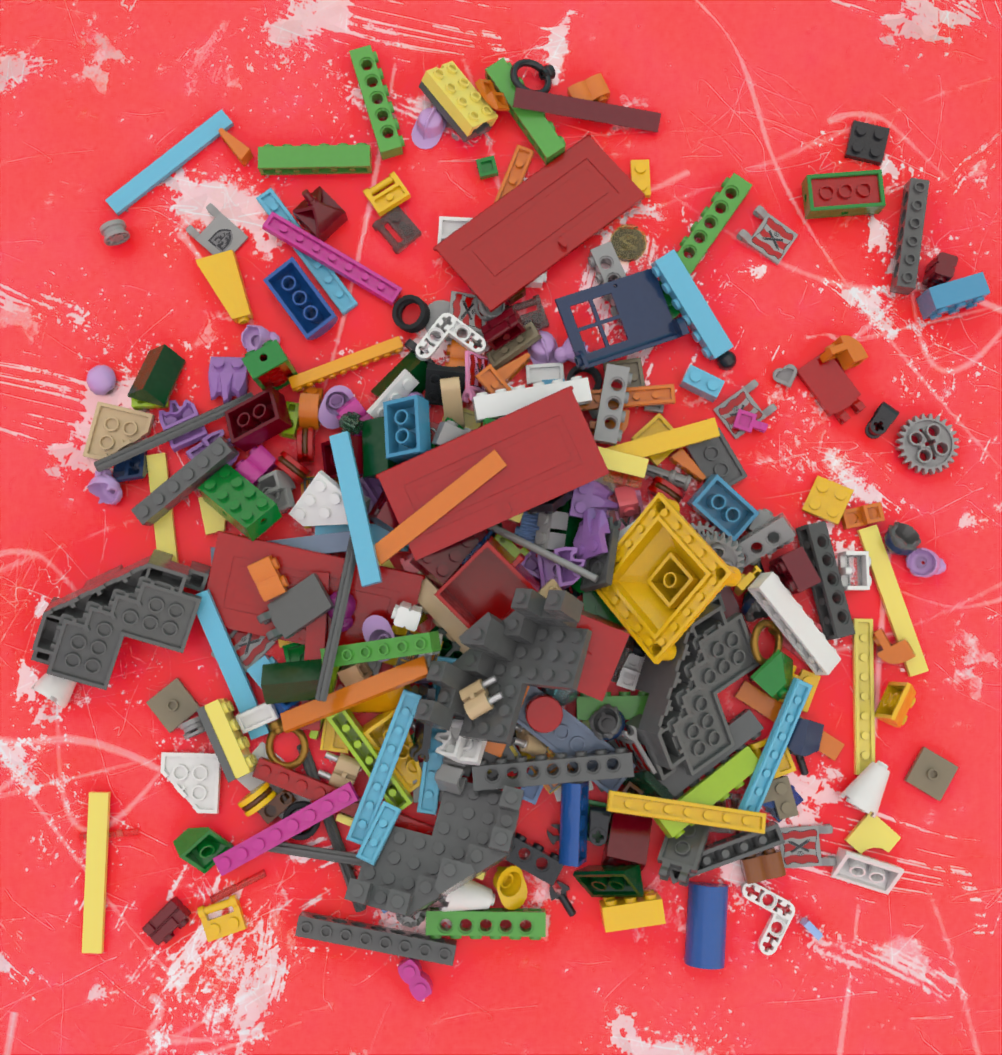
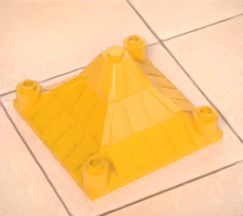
[595,492,741,664]

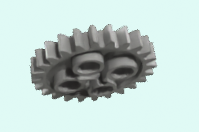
[895,413,960,475]
[699,531,745,587]

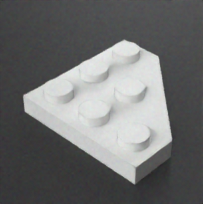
[289,470,348,526]
[160,752,221,814]

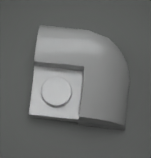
[257,470,296,514]

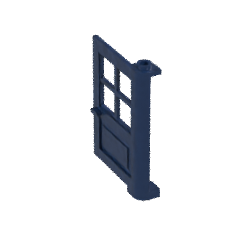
[555,268,690,370]

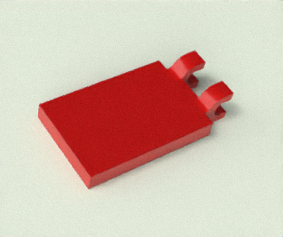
[797,351,866,425]

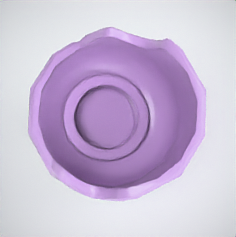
[86,365,117,395]

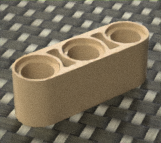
[440,377,465,428]

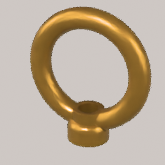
[750,619,783,665]
[265,719,309,769]

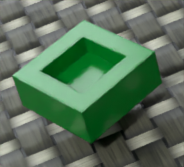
[476,155,498,180]

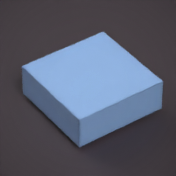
[800,917,823,941]

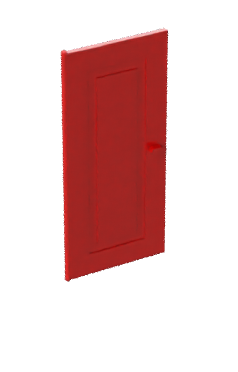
[433,134,645,312]
[376,386,610,561]
[207,531,425,646]

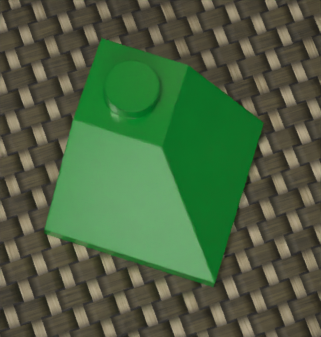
[751,649,793,701]
[173,827,234,874]

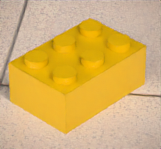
[599,889,666,933]

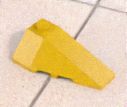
[363,709,422,793]

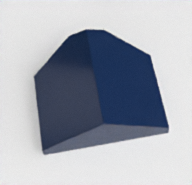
[113,451,148,482]
[787,718,824,757]

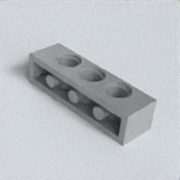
[588,241,626,322]
[594,363,633,446]
[727,512,796,571]

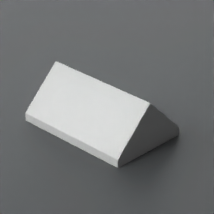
[831,847,904,895]

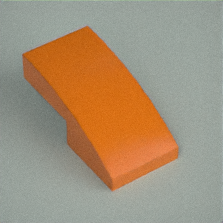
[475,79,510,111]
[841,502,885,530]

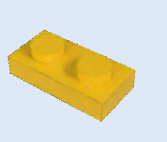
[630,159,651,198]

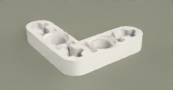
[415,313,486,361]
[740,882,795,955]

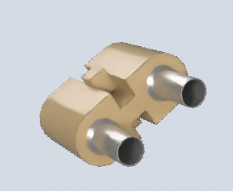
[459,675,504,720]
[511,724,547,756]
[317,751,361,788]

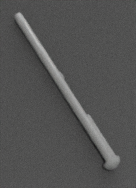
[488,525,599,583]

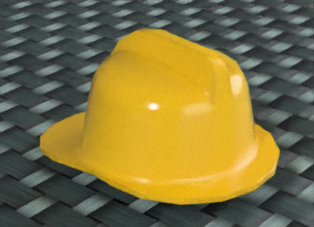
[493,866,528,910]

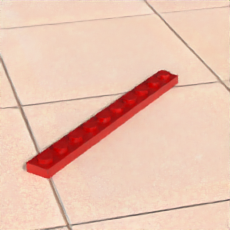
[252,757,434,836]

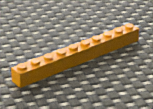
[288,336,403,392]

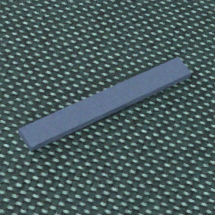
[210,531,350,565]

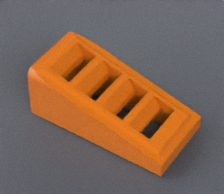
[218,128,253,167]
[496,353,530,384]
[668,448,706,483]

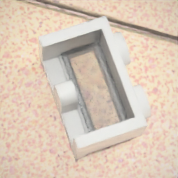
[838,551,872,591]

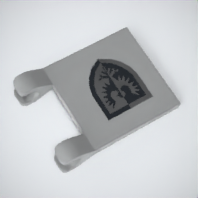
[186,203,249,255]

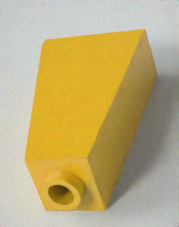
[196,250,254,324]

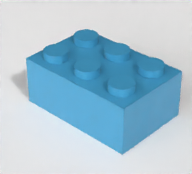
[916,272,990,320]
[383,394,431,463]
[687,474,759,542]

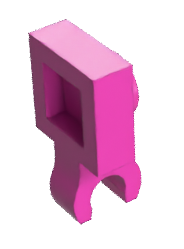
[732,409,768,433]

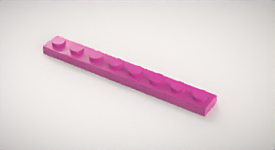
[262,211,402,306]
[213,782,360,876]

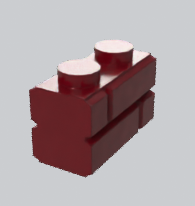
[922,252,958,288]
[481,307,527,351]
[142,896,191,945]

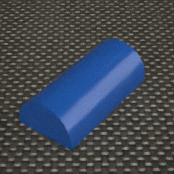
[263,257,338,340]
[559,781,589,867]
[684,881,729,970]

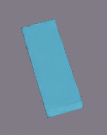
[356,801,402,866]

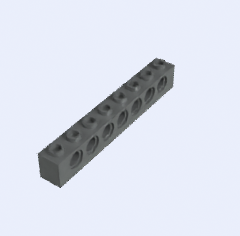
[472,747,634,791]
[295,911,457,966]

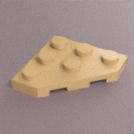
[83,401,155,460]

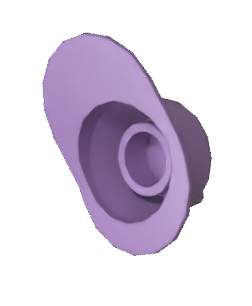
[411,107,447,150]
[527,330,558,364]
[318,385,354,429]
[362,615,397,662]

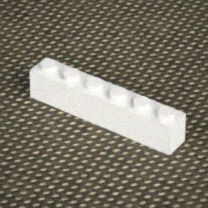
[472,376,592,423]
[747,572,841,675]

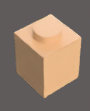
[337,662,373,687]

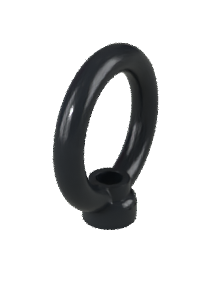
[510,59,556,93]

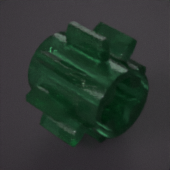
[339,412,363,436]

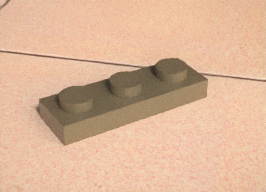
[486,321,542,370]

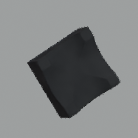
[425,363,465,406]

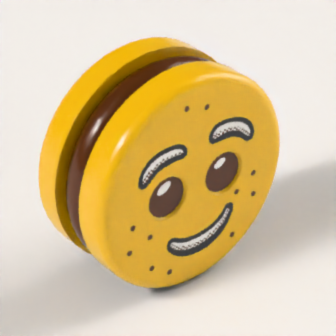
[238,782,277,817]

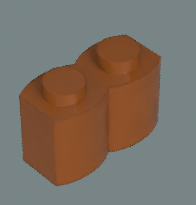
[740,847,786,884]

